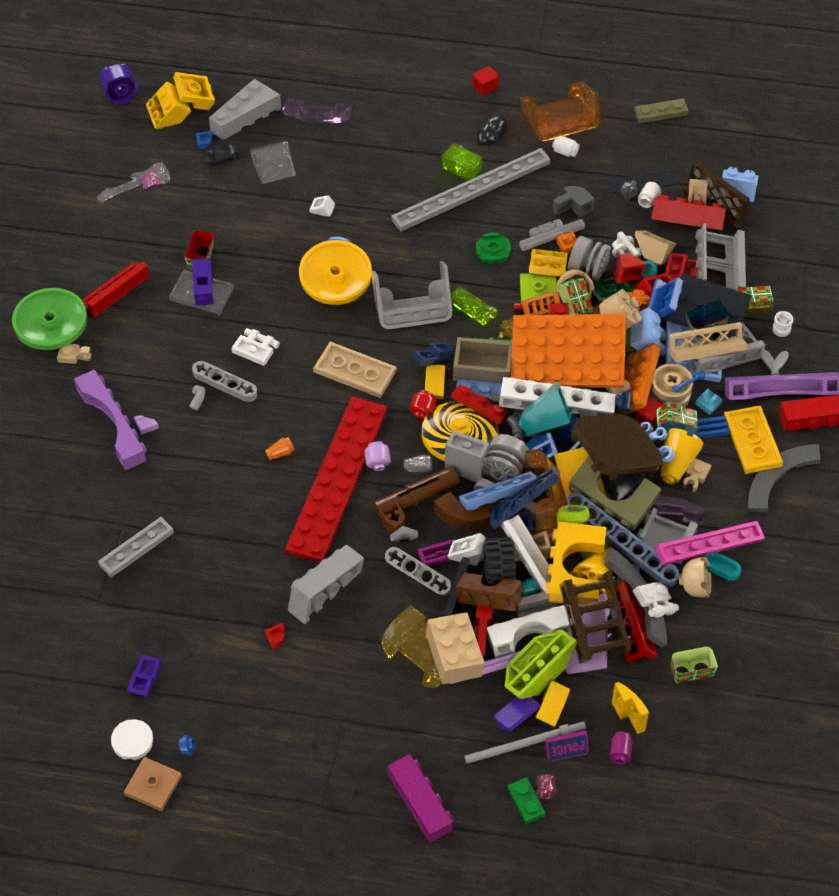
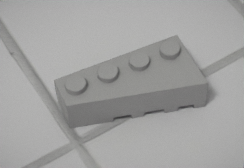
[209,79,281,140]
[288,545,364,624]

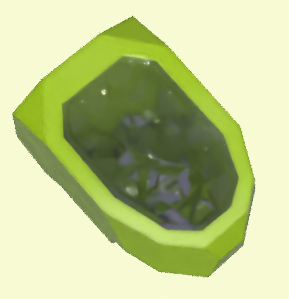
[556,505,590,524]

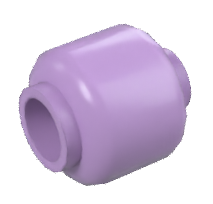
[364,441,391,471]

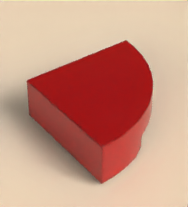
[264,623,285,650]

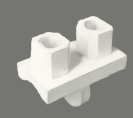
[612,232,643,259]

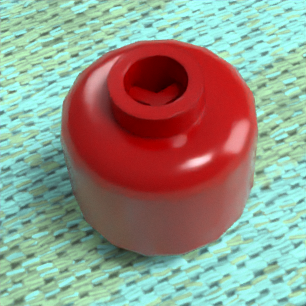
[410,390,437,420]

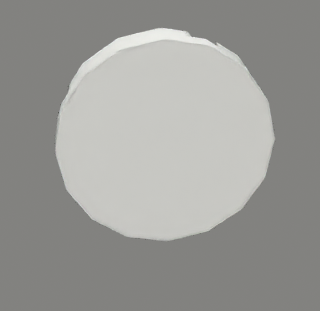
[111,719,153,760]

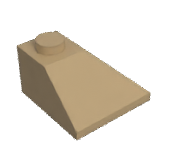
[635,230,677,266]

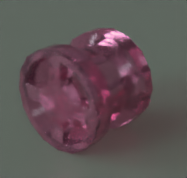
[536,774,558,799]

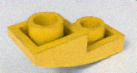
[535,680,570,727]

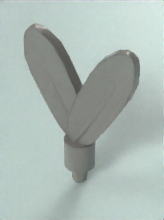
[762,350,789,375]

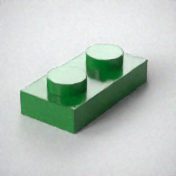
[508,778,546,825]

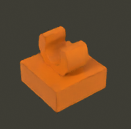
[556,231,577,253]

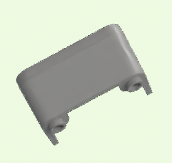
[371,261,452,329]

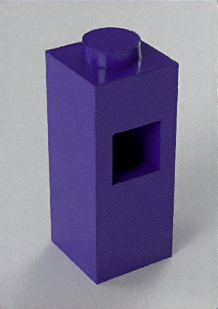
[192,259,214,306]

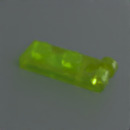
[451,286,499,326]

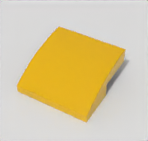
[529,249,568,276]
[612,682,649,734]

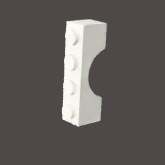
[487,605,572,658]

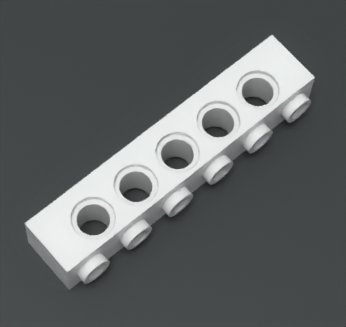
[499,377,616,419]

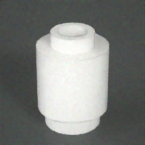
[552,135,579,157]
[638,182,661,208]

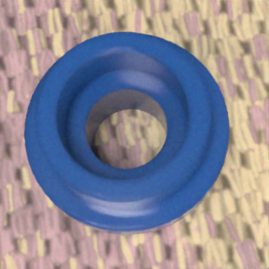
[179,734,196,756]

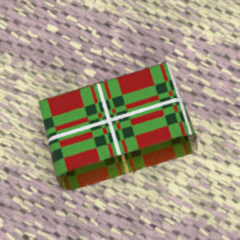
[735,286,774,315]

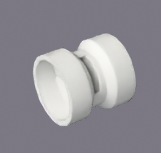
[772,311,793,337]

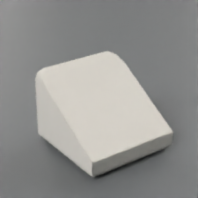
[309,195,335,216]

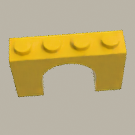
[545,522,606,606]

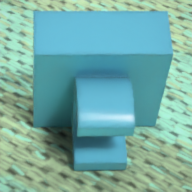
[695,389,723,415]

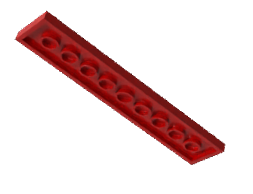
[285,397,387,563]

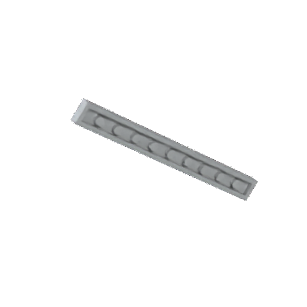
[392,148,550,232]

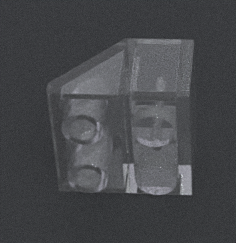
[250,141,296,184]

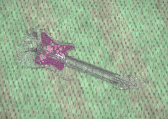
[97,163,170,203]

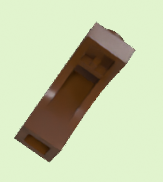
[434,492,504,531]

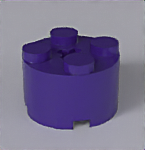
[100,64,138,105]

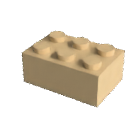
[426,612,485,684]

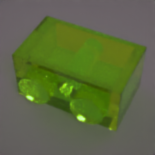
[442,143,483,181]

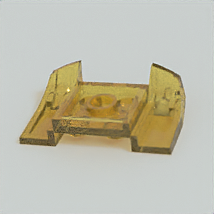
[382,605,442,689]

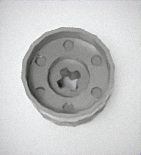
[568,236,611,281]
[484,434,530,483]

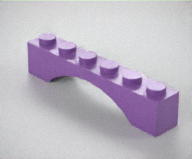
[74,370,147,471]
[725,372,839,400]

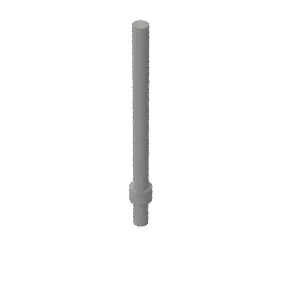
[464,721,586,764]

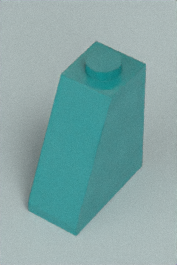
[519,382,572,436]

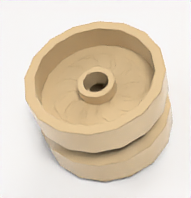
[650,364,693,407]

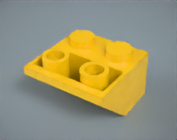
[146,81,191,129]

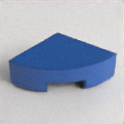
[196,131,213,150]

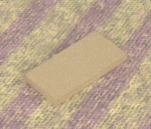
[313,342,397,398]

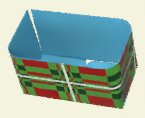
[656,402,698,436]

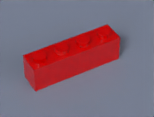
[651,195,726,230]
[779,395,839,431]

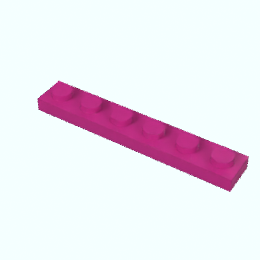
[655,521,765,565]

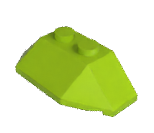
[505,629,577,699]

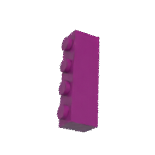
[388,754,454,843]

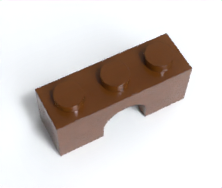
[456,573,523,612]

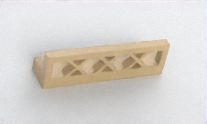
[669,322,747,362]

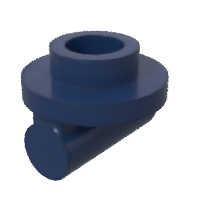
[615,391,632,412]

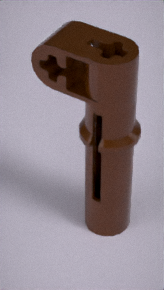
[373,466,460,534]

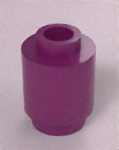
[609,732,633,765]

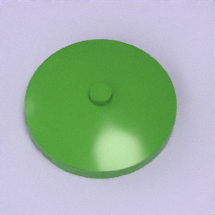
[12,288,87,350]

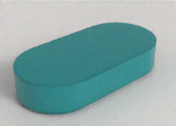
[704,552,741,581]

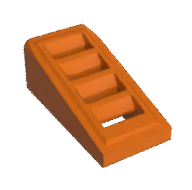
[521,292,561,315]

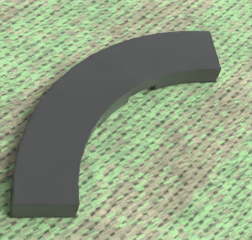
[747,444,821,512]
[605,547,667,648]

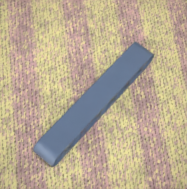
[566,493,679,588]

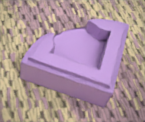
[134,415,159,435]

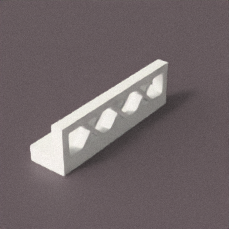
[501,515,551,593]

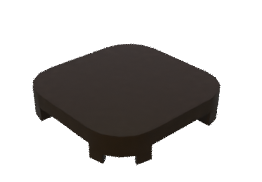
[571,414,662,480]

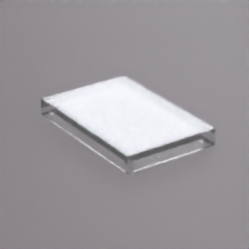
[169,270,234,315]

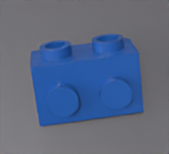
[648,277,683,318]

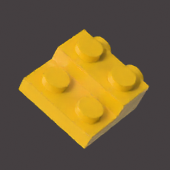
[173,72,215,110]

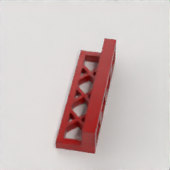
[82,262,149,317]
[605,582,658,663]

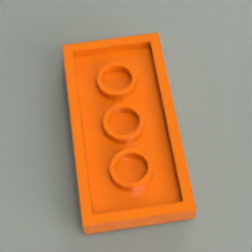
[614,344,661,415]

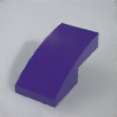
[127,654,162,697]

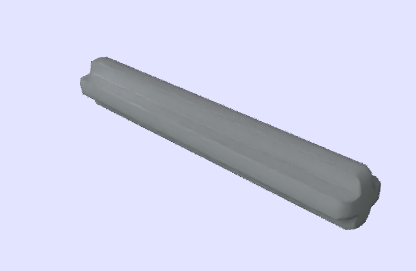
[519,219,585,251]

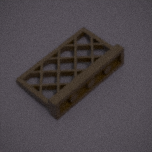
[683,160,750,232]

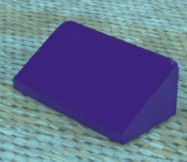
[494,697,541,731]

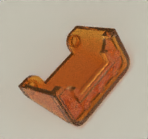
[519,81,601,141]
[524,450,567,535]

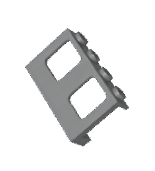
[696,223,746,290]

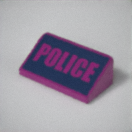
[545,731,589,762]

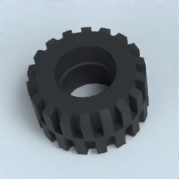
[483,537,516,586]

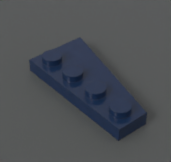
[490,465,560,529]

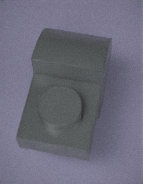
[552,186,595,218]

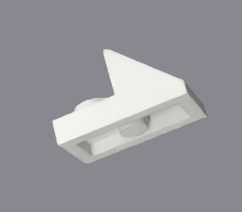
[448,533,486,566]

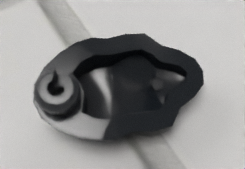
[477,115,507,146]

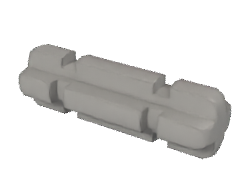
[529,219,563,237]

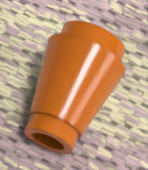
[265,437,295,460]

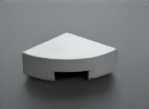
[390,526,418,543]

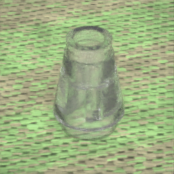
[404,454,432,473]

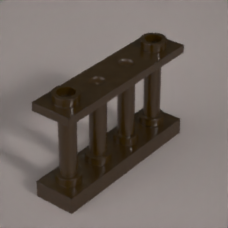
[559,571,632,664]

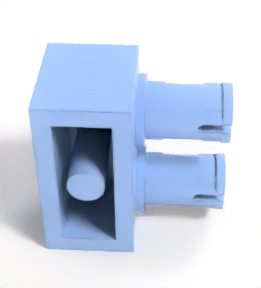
[719,167,758,202]
[630,308,666,356]

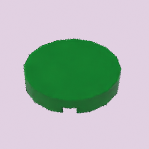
[476,233,511,264]

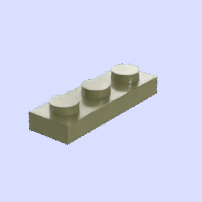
[634,98,689,123]

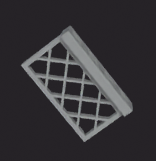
[677,322,765,375]

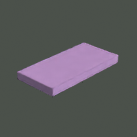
[566,593,608,674]

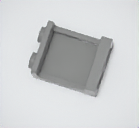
[445,430,489,482]
[637,508,698,565]

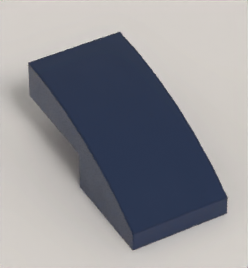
[412,342,455,367]

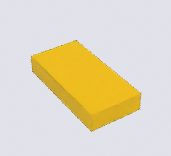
[425,365,445,399]

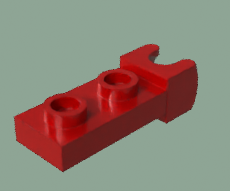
[474,606,493,660]

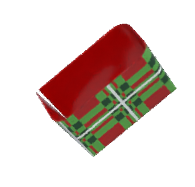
[185,230,214,270]

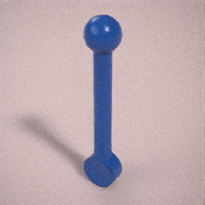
[673,371,705,392]

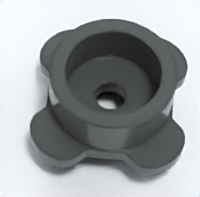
[621,180,638,201]

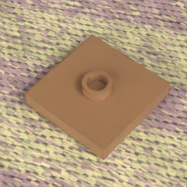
[124,757,182,811]

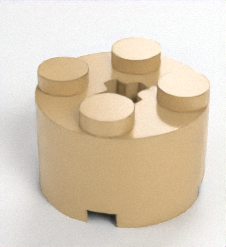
[599,289,642,330]

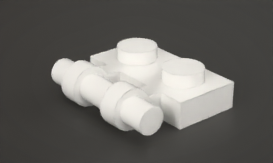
[232,328,280,366]
[633,581,679,618]

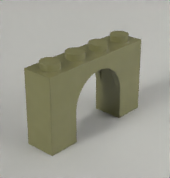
[568,456,661,532]

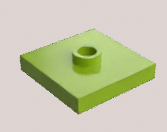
[520,274,557,304]

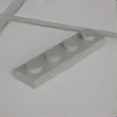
[98,517,174,578]

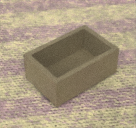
[453,337,512,383]

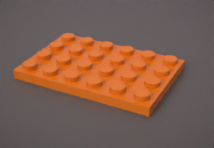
[511,314,626,388]

